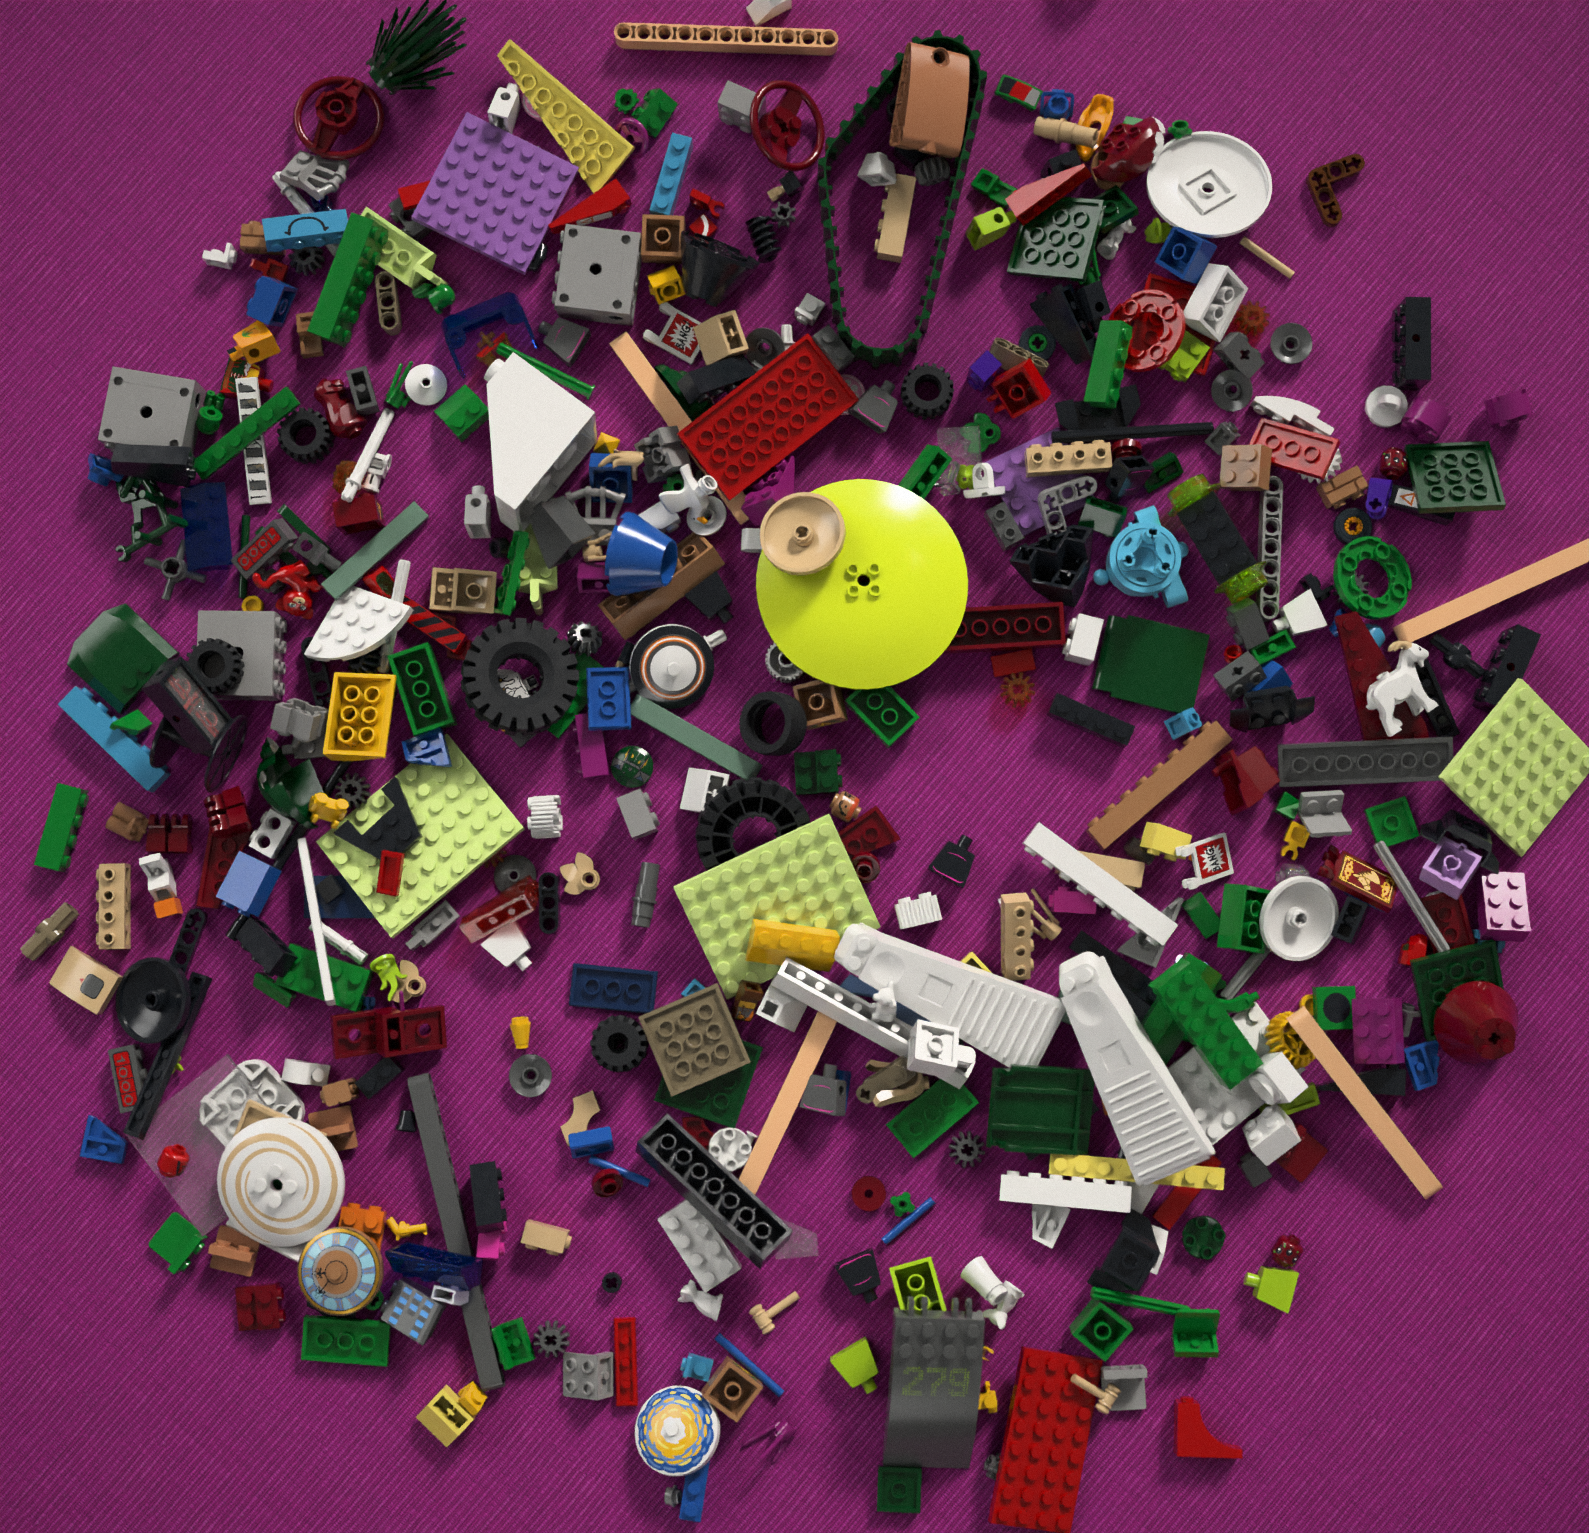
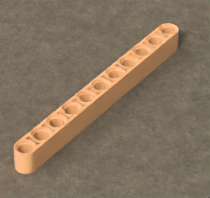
[614,23,838,56]
[609,331,749,525]
[1393,539,1589,642]
[1286,1006,1443,1200]
[738,1011,837,1195]

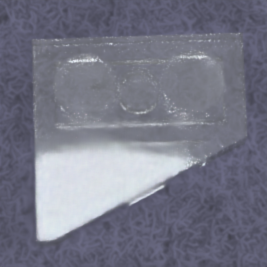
[775,1218,819,1259]

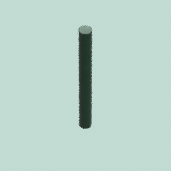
[238,515,250,599]

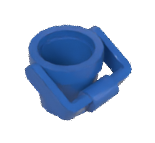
[1039,89,1074,121]
[87,453,124,487]

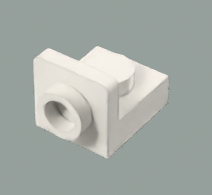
[202,243,237,269]
[795,293,825,326]

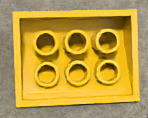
[323,672,397,761]

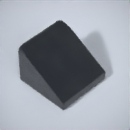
[315,874,345,904]

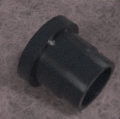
[395,1111,417,1132]

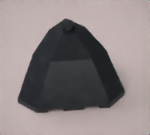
[1010,524,1093,607]

